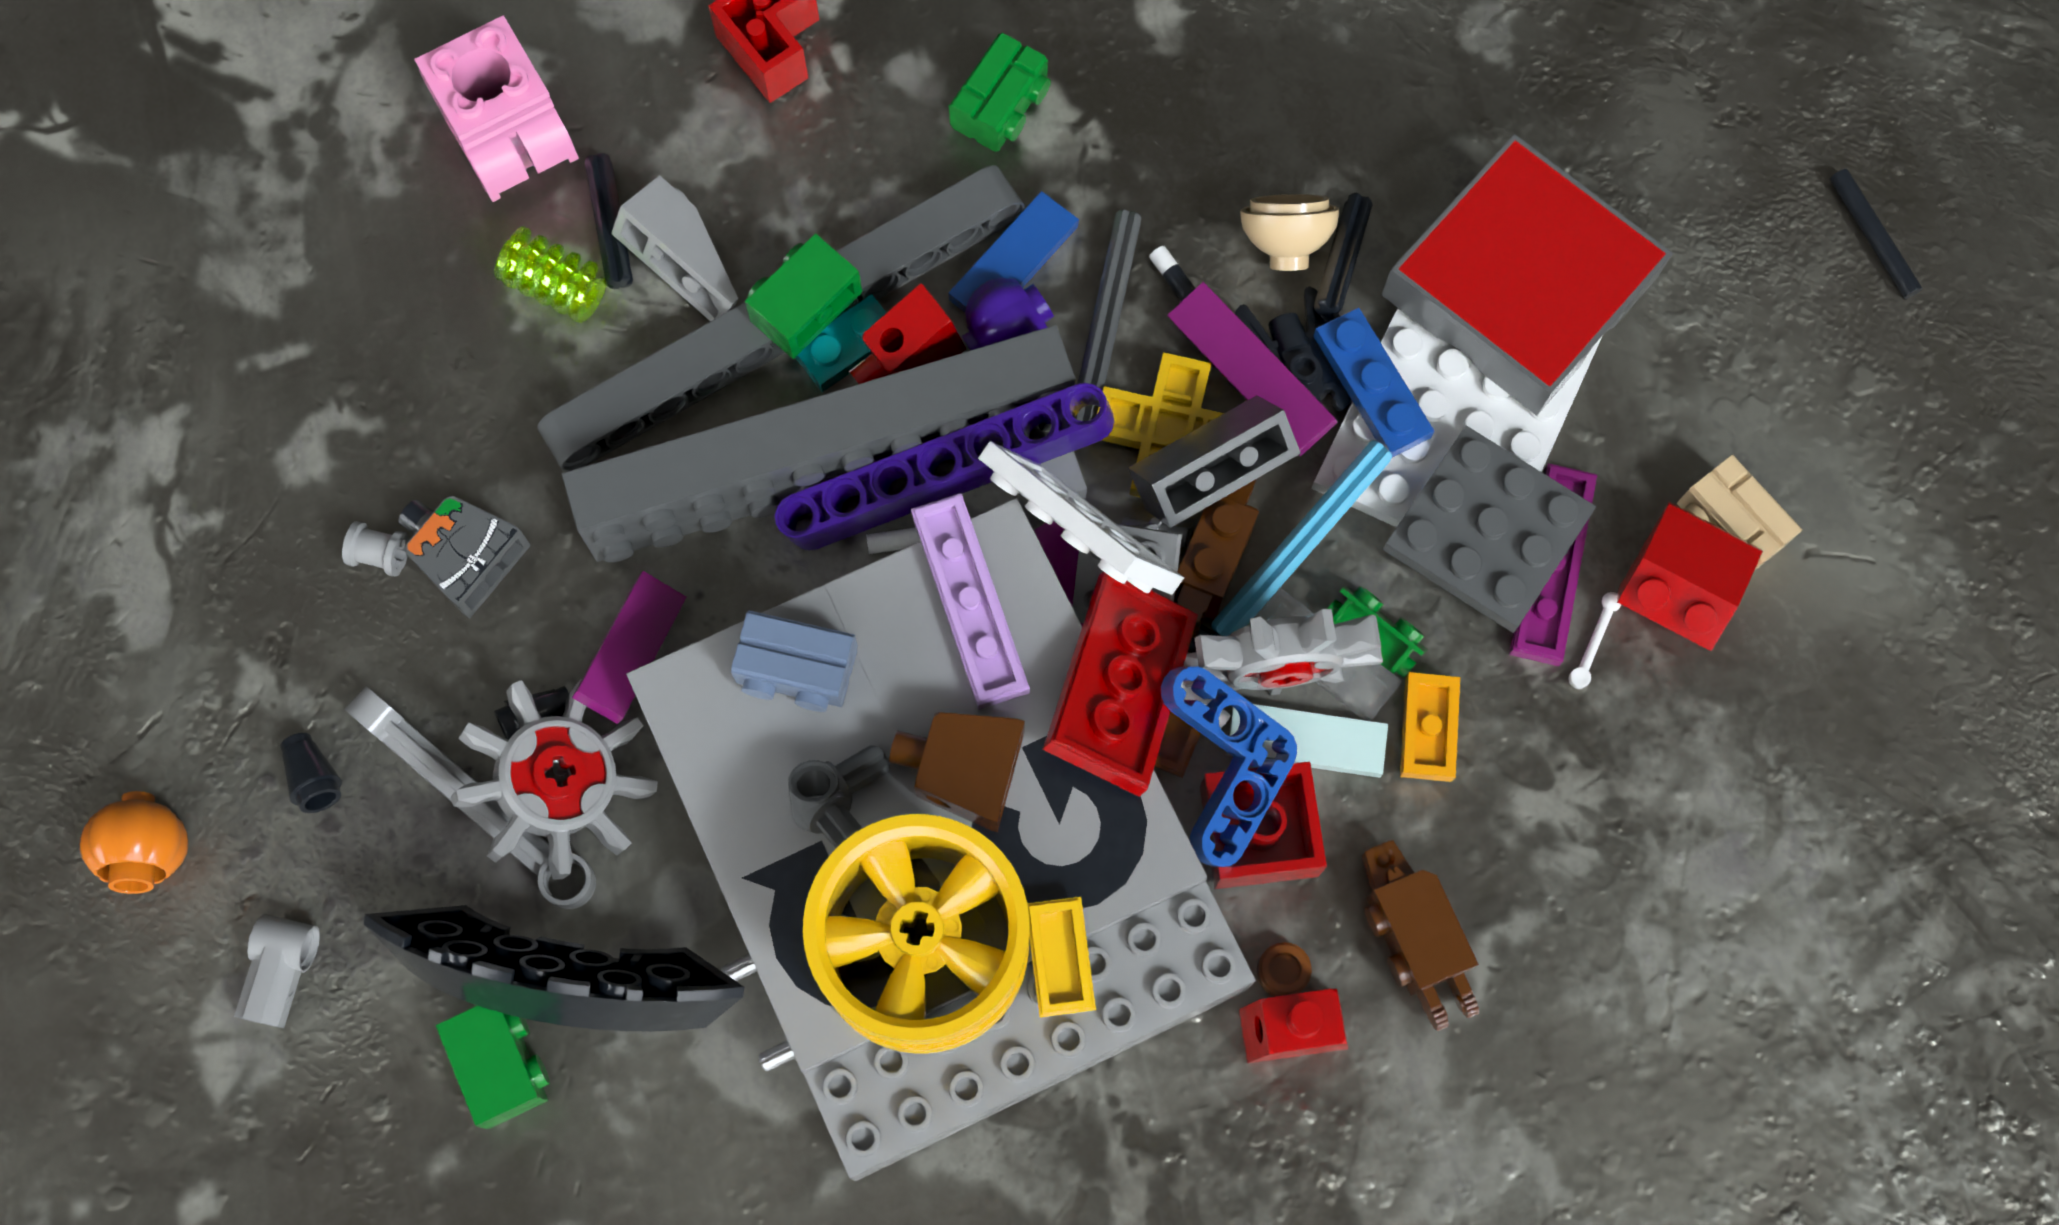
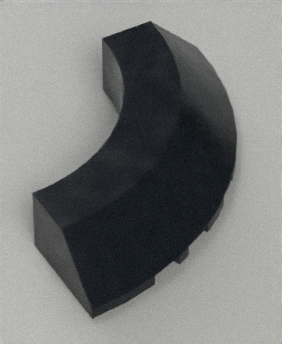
[364,905,744,1032]

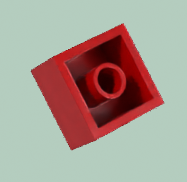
[1200,762,1327,889]

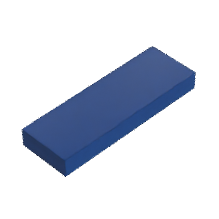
[948,191,1079,312]

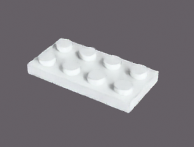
[978,441,1184,595]

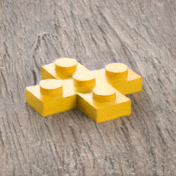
[1097,352,1224,498]

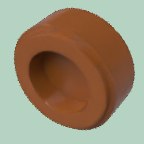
[1257,942,1312,997]

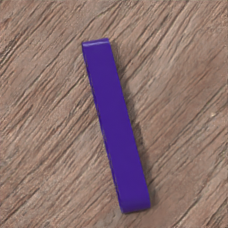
[775,383,1115,551]

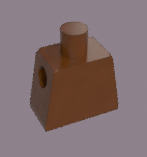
[889,712,1025,832]

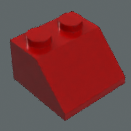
[1617,502,1763,651]

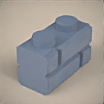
[731,610,858,712]

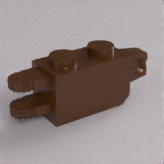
[1174,479,1259,638]
[1362,840,1480,1031]

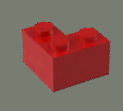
[708,0,820,103]

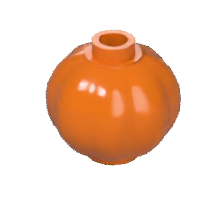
[79,791,189,894]

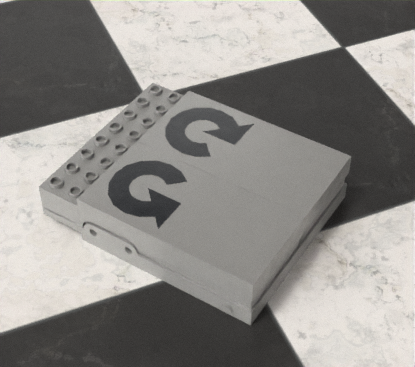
[626,498,1256,1181]

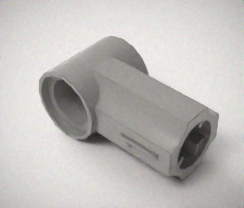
[234,914,320,1028]

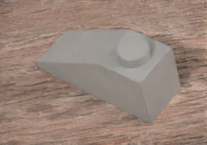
[611,175,738,321]

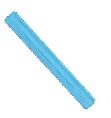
[1212,440,1392,636]

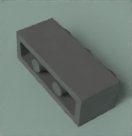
[1128,395,1301,528]

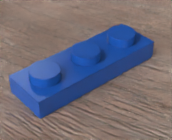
[1313,308,1435,458]

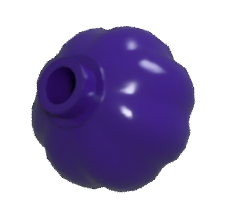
[961,277,1054,351]

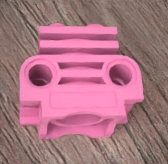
[414,15,579,202]

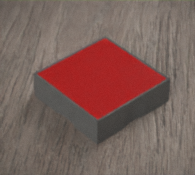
[1381,134,1673,416]

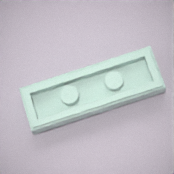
[1226,704,1388,778]

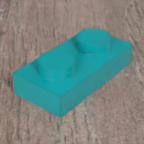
[795,294,886,392]

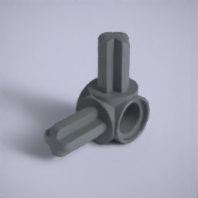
[788,745,890,848]

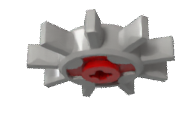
[1183,609,1383,695]
[451,679,658,879]

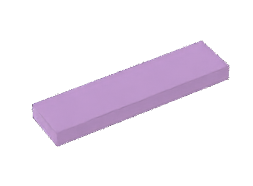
[911,493,1030,710]

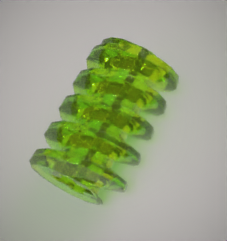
[494,226,606,323]

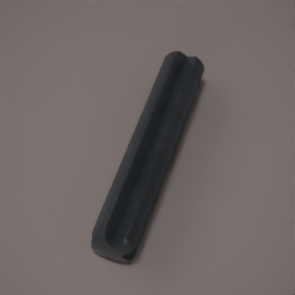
[585,153,633,289]
[1314,193,1373,319]

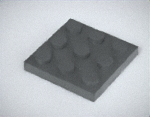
[1383,425,1597,633]

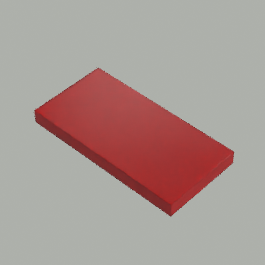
[1042,571,1198,797]

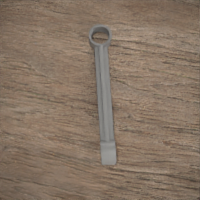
[345,686,596,909]

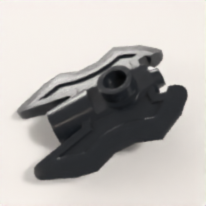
[1235,286,1351,411]

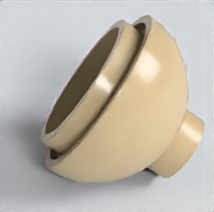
[1240,194,1339,271]

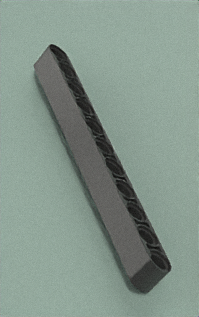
[537,165,1025,472]

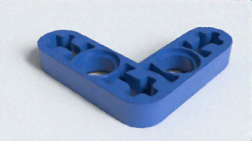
[1161,666,1297,867]

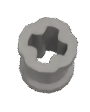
[342,521,409,577]

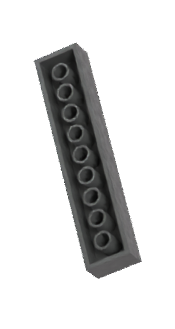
[562,325,1076,562]

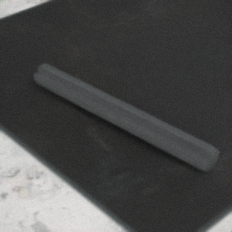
[1076,209,1141,421]

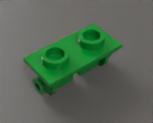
[1327,585,1428,678]

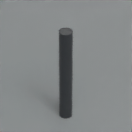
[1830,168,1923,299]

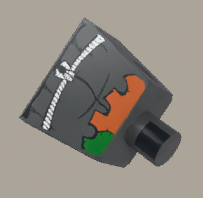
[398,495,531,619]

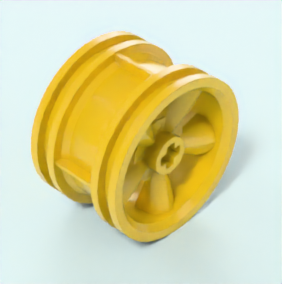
[803,814,1029,1054]

